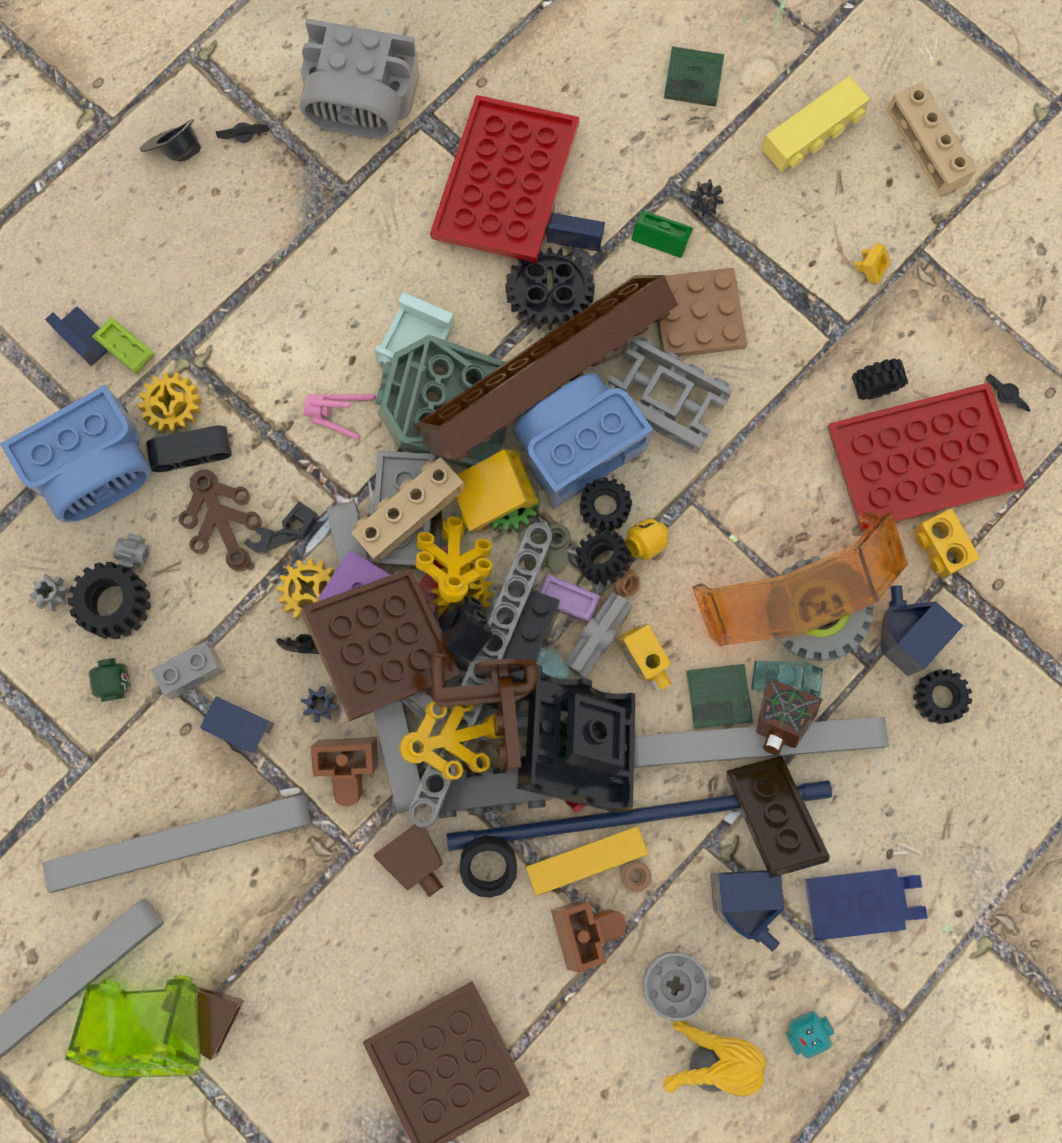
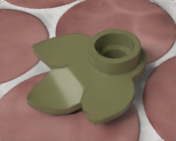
[517,524,571,575]

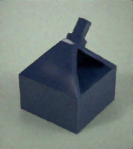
[881,585,963,676]
[710,870,784,952]

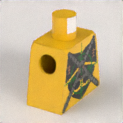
[615,624,672,692]

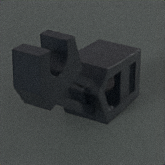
[244,501,319,554]

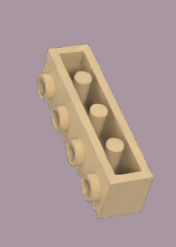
[887,82,977,197]
[351,457,466,564]

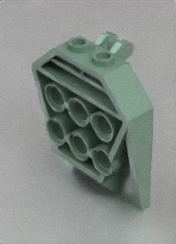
[375,335,507,468]

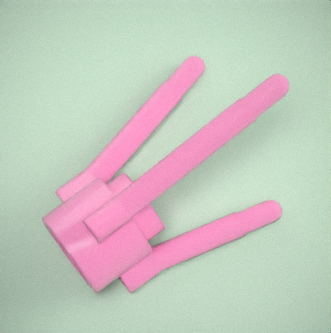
[304,394,376,440]

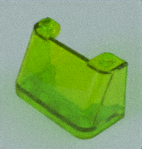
[65,975,201,1078]

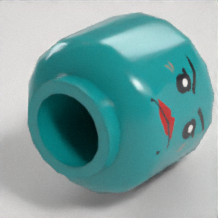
[786,1011,835,1059]

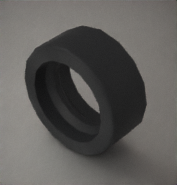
[460,835,517,898]

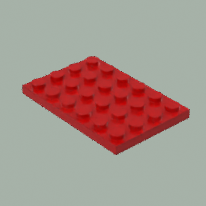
[430,95,579,263]
[827,382,1026,532]

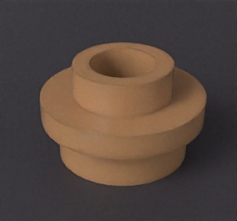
[613,569,640,597]
[621,861,651,892]

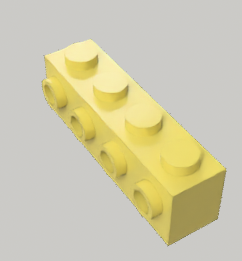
[761,76,870,173]

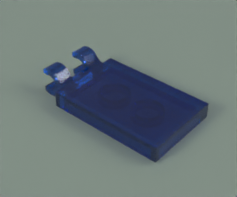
[805,868,928,941]

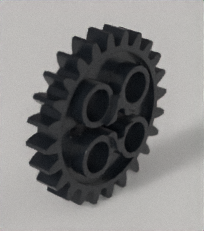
[505,247,595,331]

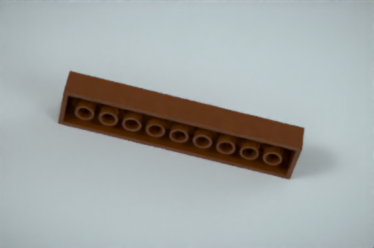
[414,275,678,460]

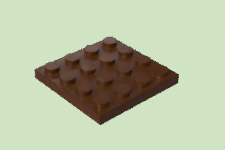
[300,568,461,722]
[363,980,530,1143]

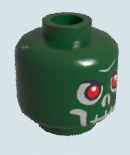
[88,658,131,702]

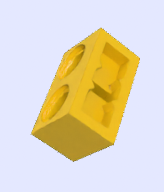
[914,508,981,579]

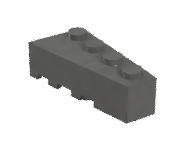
[429,768,552,818]

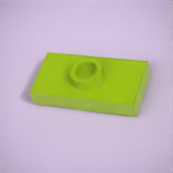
[92,317,155,375]

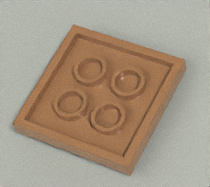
[658,268,747,357]

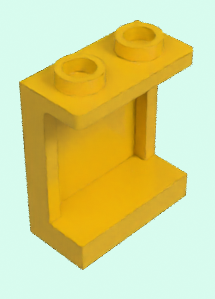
[455,449,539,532]

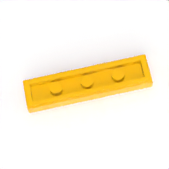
[526,826,648,896]

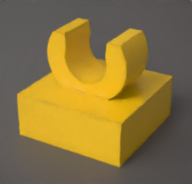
[854,243,891,284]

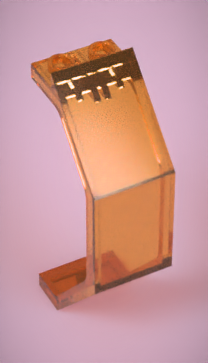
[692,511,908,646]

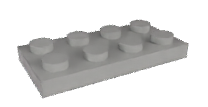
[369,451,436,567]

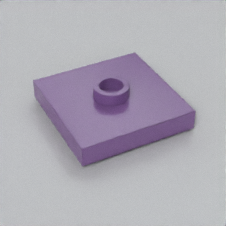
[318,550,390,601]

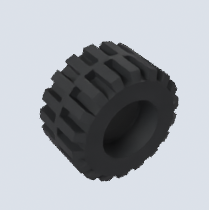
[68,562,151,639]

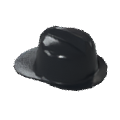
[140,119,201,162]

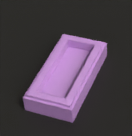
[540,574,600,623]

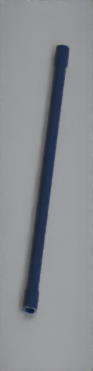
[447,780,832,851]

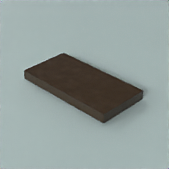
[726,756,830,878]

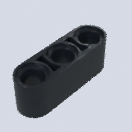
[146,425,232,473]

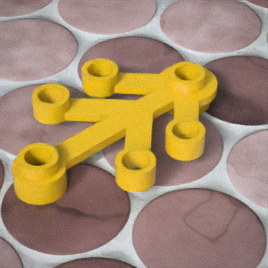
[415,516,493,602]
[400,701,500,780]

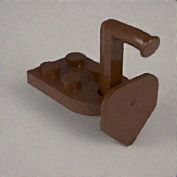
[430,652,538,774]

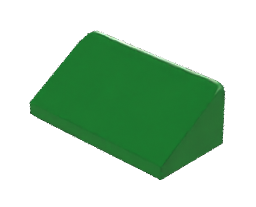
[631,210,693,258]

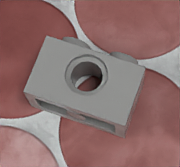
[151,641,225,699]

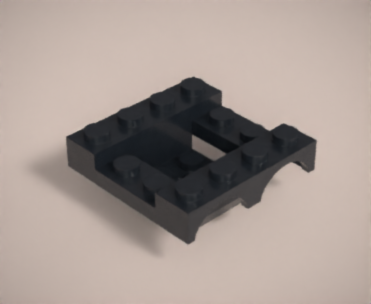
[517,664,635,813]

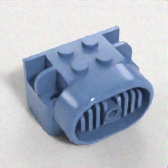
[513,373,653,510]
[0,385,151,522]

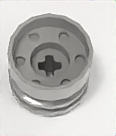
[643,952,710,1021]

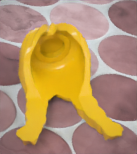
[663,1021,766,1097]

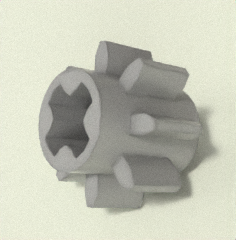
[113,533,150,571]
[29,574,69,612]

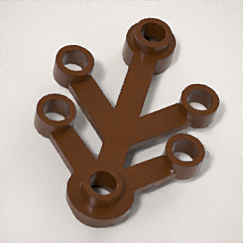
[178,469,262,572]

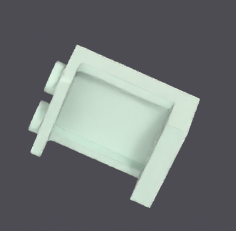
[374,292,455,372]

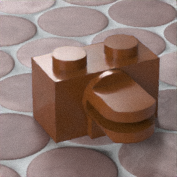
[311,737,378,807]
[551,901,626,972]

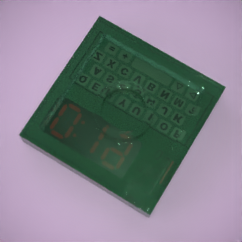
[663,46,724,107]
[686,664,753,729]

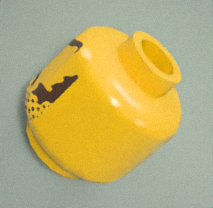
[625,518,669,560]

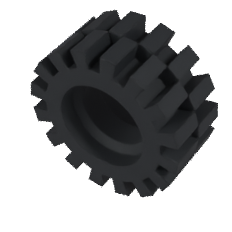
[852,358,908,400]
[579,477,632,532]
[575,529,632,585]
[913,669,972,724]

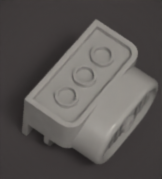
[299,18,419,138]

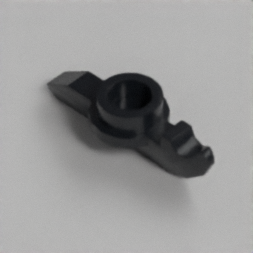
[216,122,270,143]
[986,373,1031,412]
[276,634,320,655]

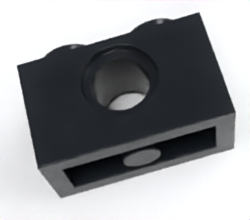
[438,596,493,662]

